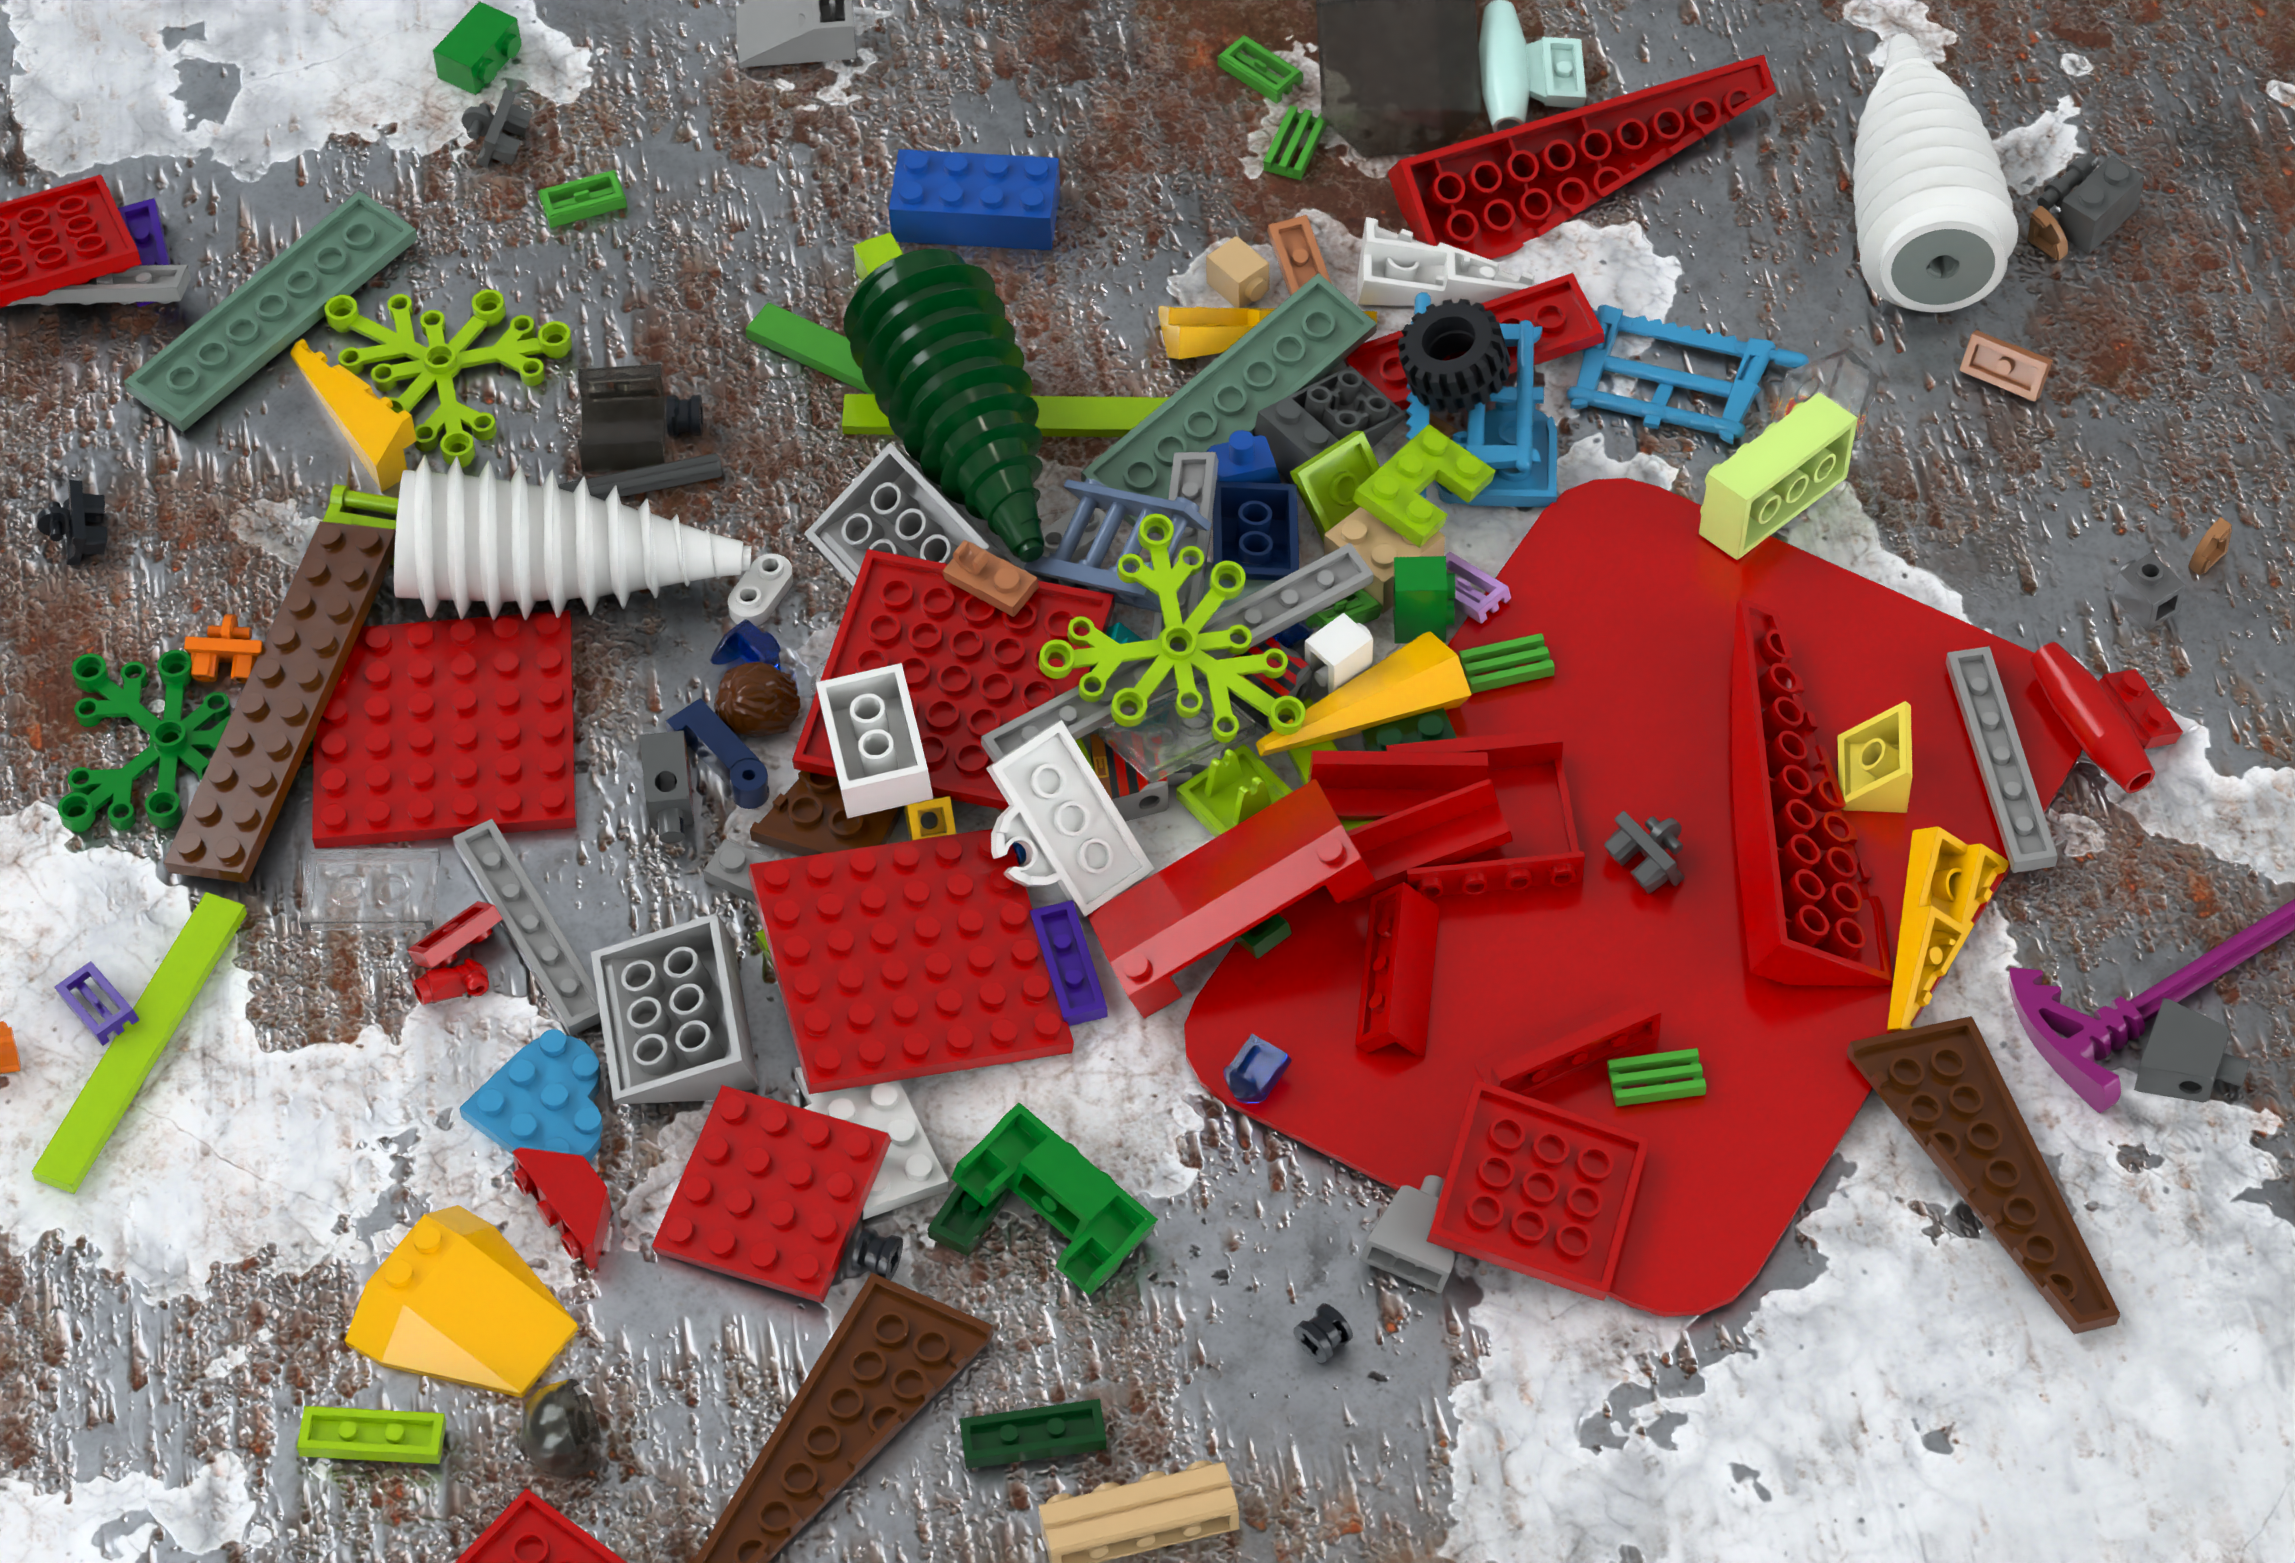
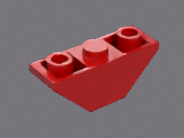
[511,1147,612,1271]

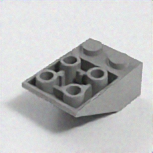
[736,0,857,68]

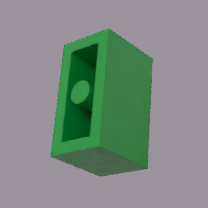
[433,1,522,95]
[1393,556,1456,644]

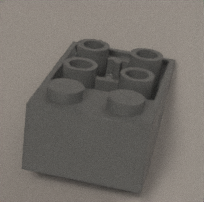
[1253,365,1406,490]

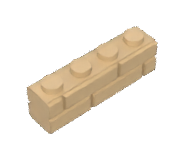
[1038,1460,1239,1563]

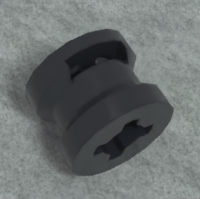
[666,395,703,437]
[851,1227,903,1280]
[1294,1303,1353,1363]

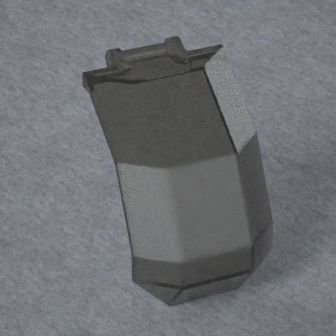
[1316,0,1481,157]

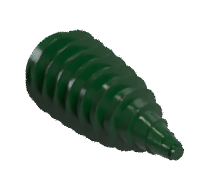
[843,249,1045,563]

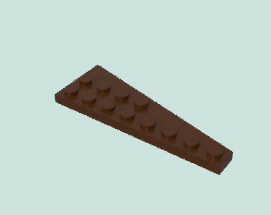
[1847,1016,2121,1334]

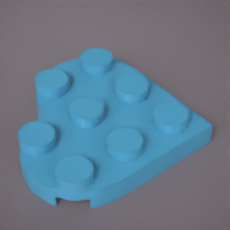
[1433,402,1557,507]
[459,1029,603,1162]

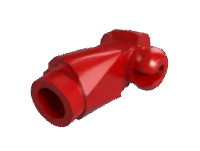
[412,958,489,1005]

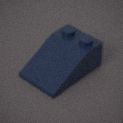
[1209,481,1299,581]

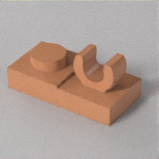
[1267,215,1332,296]
[1959,330,2053,401]
[943,540,1039,617]

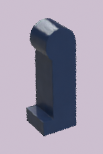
[666,698,770,809]

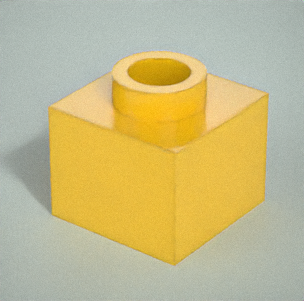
[904,796,956,841]

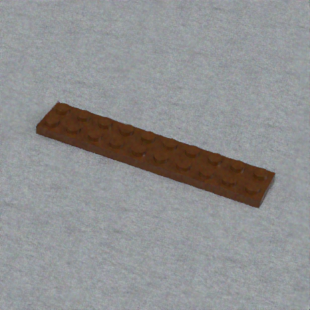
[163,521,396,883]

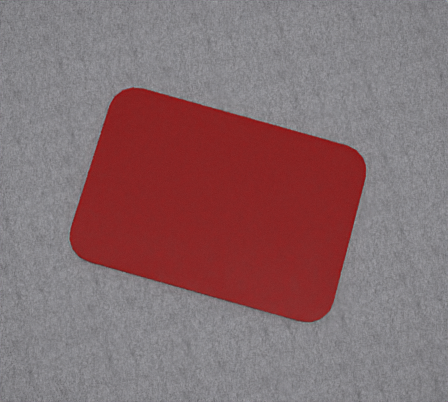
[1184,478,2083,1317]

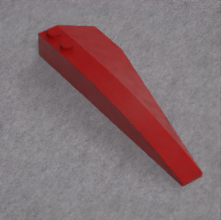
[1387,54,1777,260]
[1732,598,1893,986]

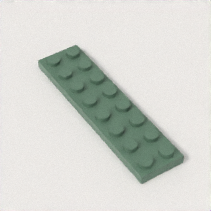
[124,191,418,432]
[1081,273,1377,527]

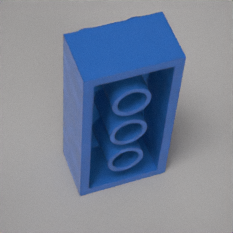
[889,149,1061,251]

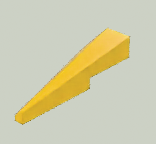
[1158,306,1377,360]
[290,339,417,492]
[1255,631,1472,757]
[1887,826,2009,1033]

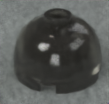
[516,1379,601,1477]

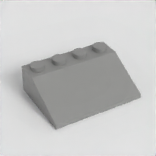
[804,442,1011,587]
[590,912,759,1105]

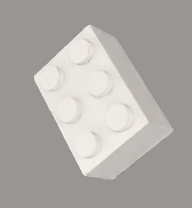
[816,663,933,819]

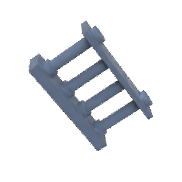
[1024,478,1212,613]

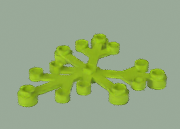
[325,289,572,468]
[1039,513,1306,743]

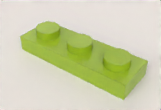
[297,1406,447,1464]

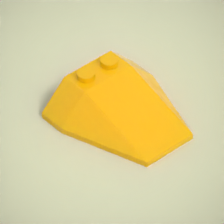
[345,1205,579,1398]

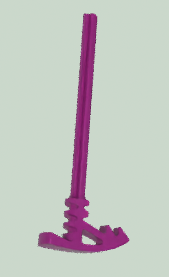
[2009,899,2295,1113]

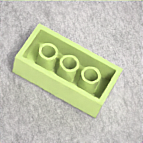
[1699,392,1858,560]

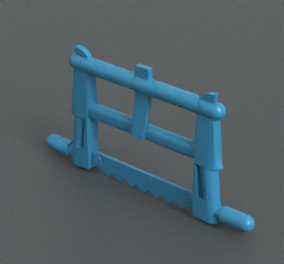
[1406,292,1544,499]
[1566,305,1809,444]

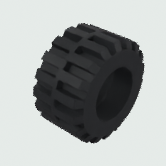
[1398,299,1511,413]

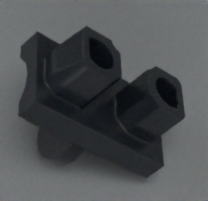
[37,480,108,566]

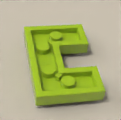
[1352,424,1496,548]

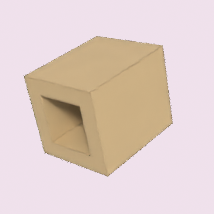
[1206,235,1269,308]

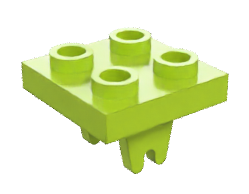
[1176,744,1293,838]

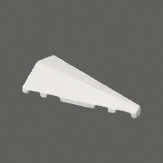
[1357,217,1538,306]

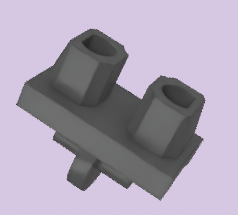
[462,88,533,168]
[1604,810,1685,894]

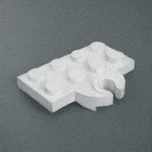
[986,720,1155,918]
[795,1067,948,1220]

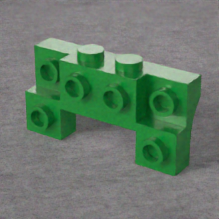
[951,1103,1158,1296]

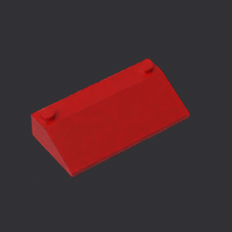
[1087,778,1376,1019]

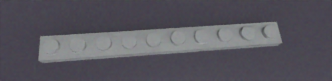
[981,543,1374,763]

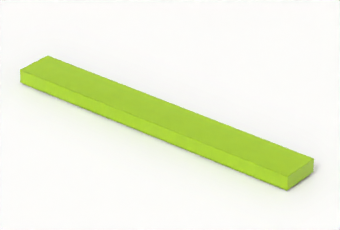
[842,394,1170,437]
[32,892,247,1194]

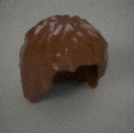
[713,662,800,737]

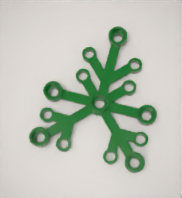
[57,650,317,832]

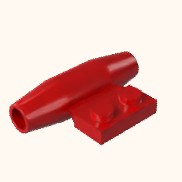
[2030,642,2183,794]

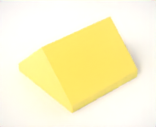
[1837,701,1912,813]

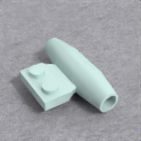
[1478,0,1586,132]

